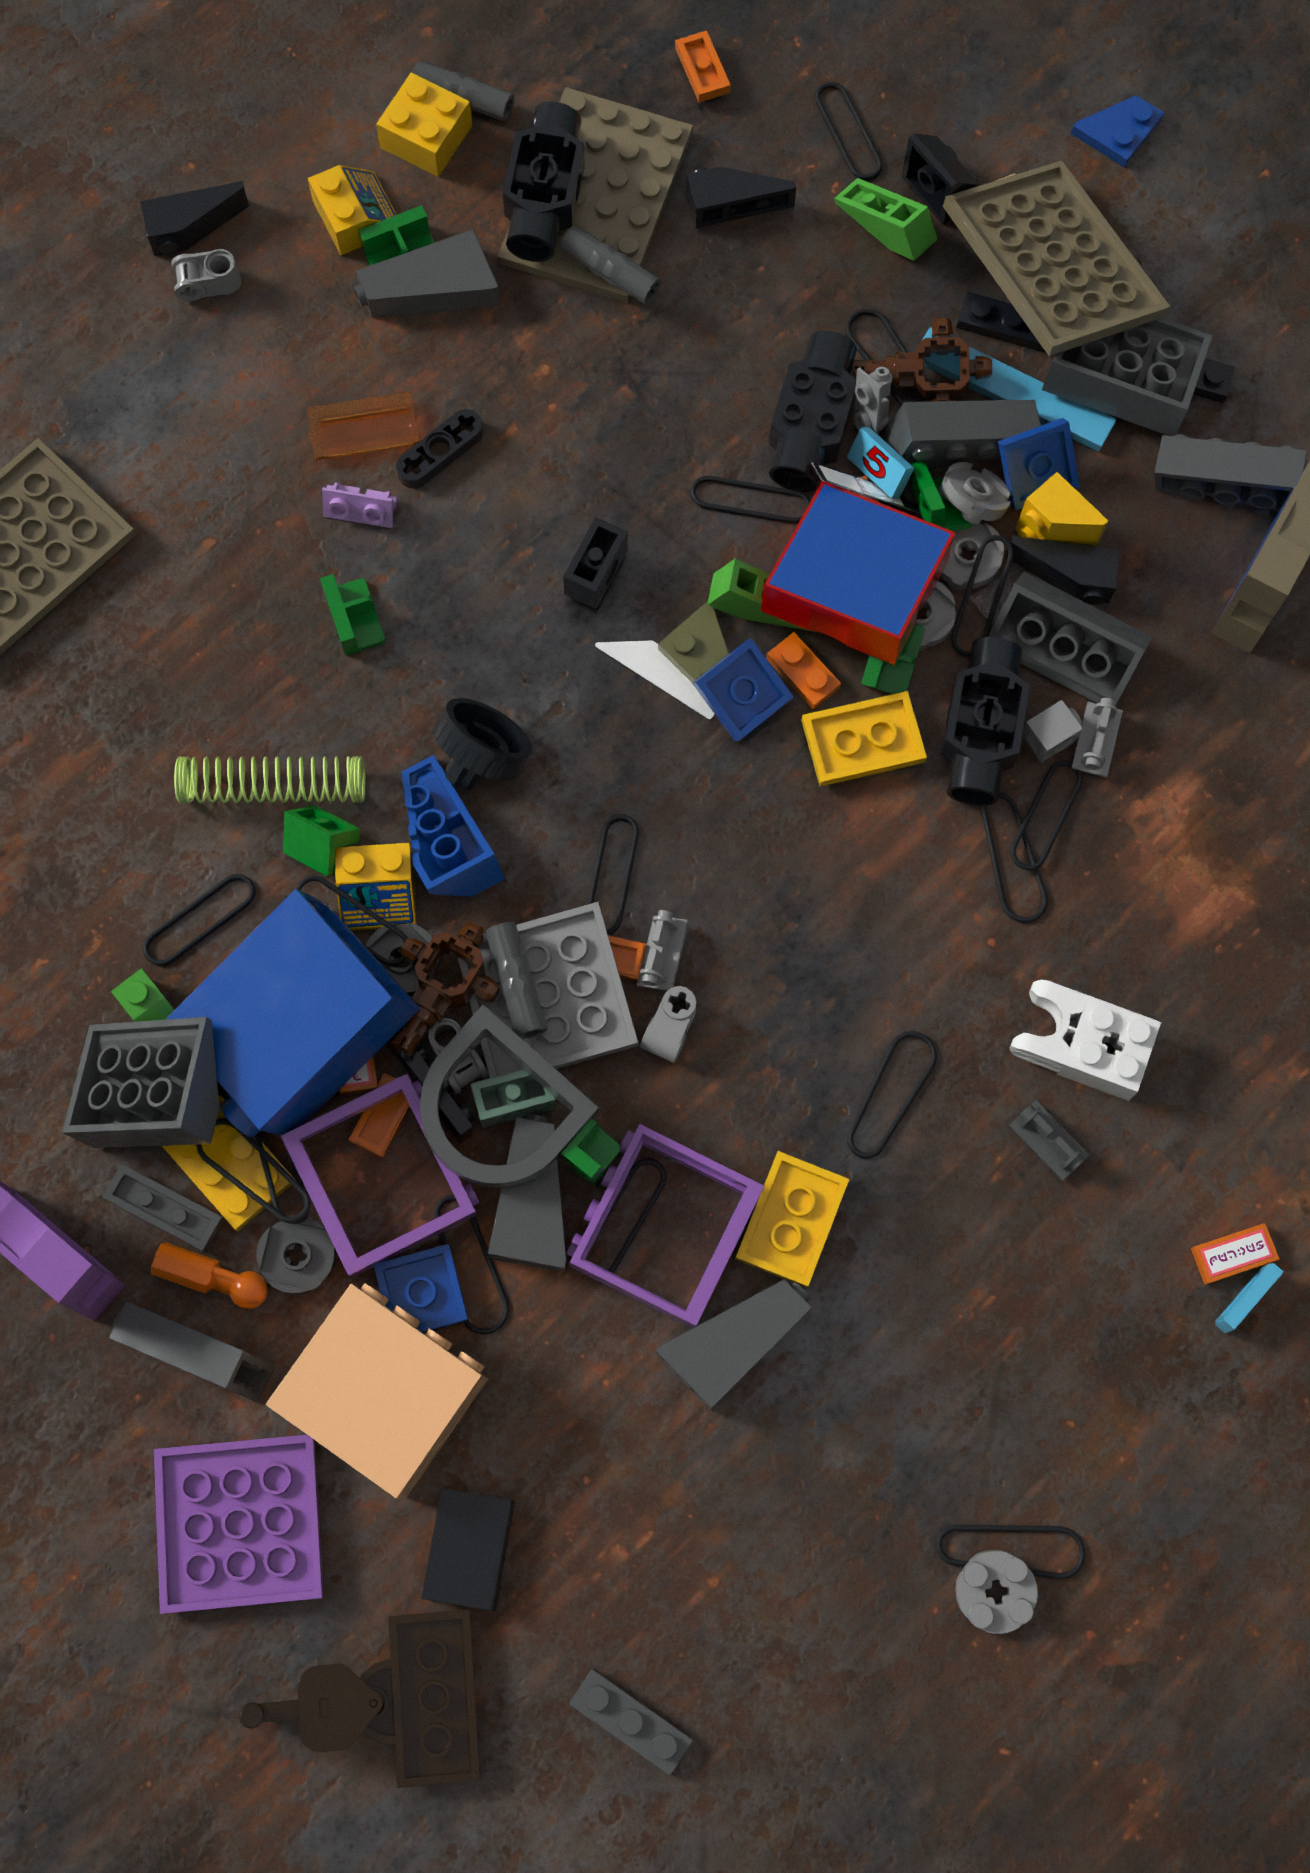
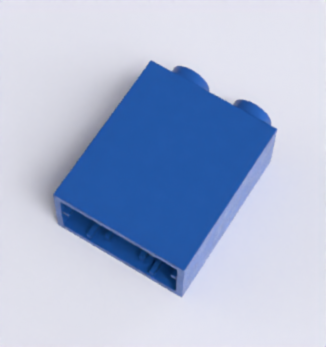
[166,889,420,1138]

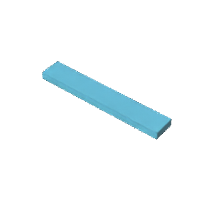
[921,327,1117,452]

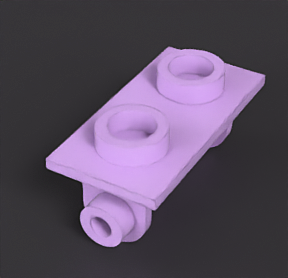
[322,482,398,528]

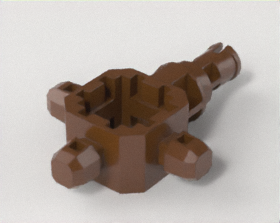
[854,318,992,402]
[391,922,500,1056]

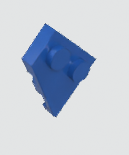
[1071,95,1164,168]

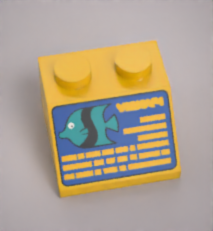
[308,165,397,256]
[335,843,417,931]

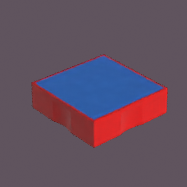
[761,481,956,665]

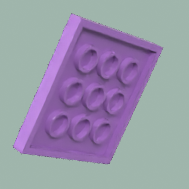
[154,1435,324,1614]

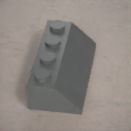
[988,572,1152,705]

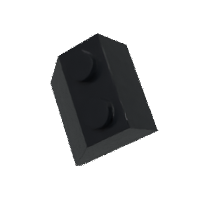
[901,133,980,225]

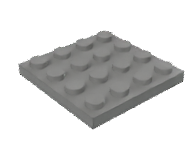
[458,902,639,1078]

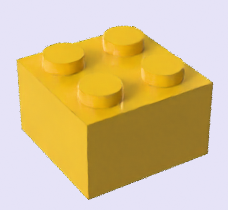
[376,72,472,177]

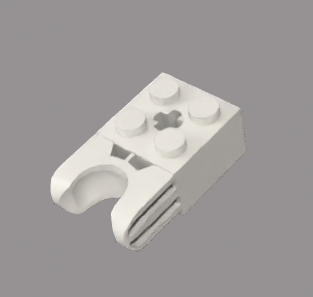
[1010,980,1161,1101]

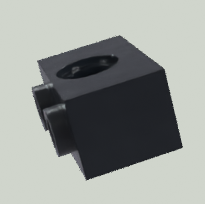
[563,517,628,609]

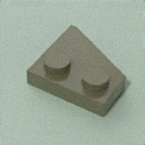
[658,601,729,683]

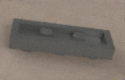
[102,1164,224,1253]
[569,1669,693,1776]

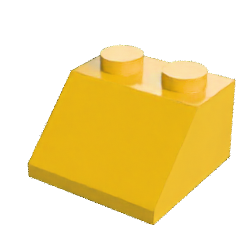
[1015,472,1108,546]

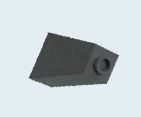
[354,229,500,318]
[488,1114,567,1273]
[656,1279,812,1411]
[109,1301,275,1403]

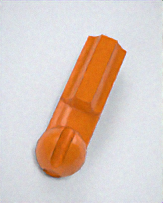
[151,1242,268,1309]

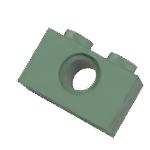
[471,1069,556,1129]

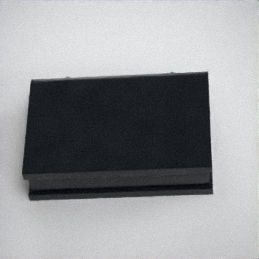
[421,1488,515,1611]

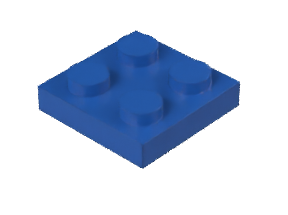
[998,418,1080,511]
[692,638,794,741]
[374,1244,469,1333]

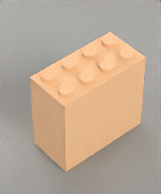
[265,1283,488,1499]

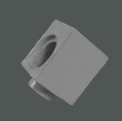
[1022,700,1083,763]

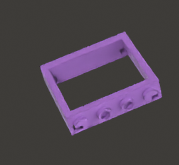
[281,1074,480,1278]
[566,1124,764,1328]

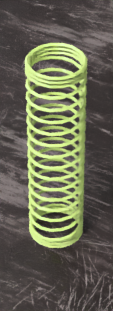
[174,756,366,804]

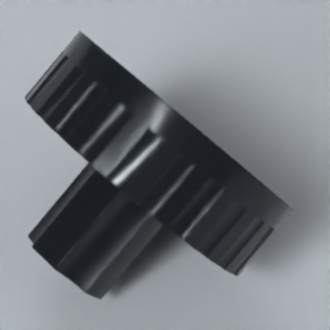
[433,698,532,790]

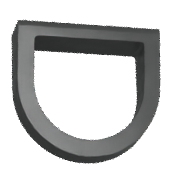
[420,1005,599,1187]

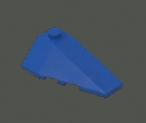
[401,755,505,897]

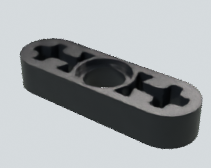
[396,409,483,488]

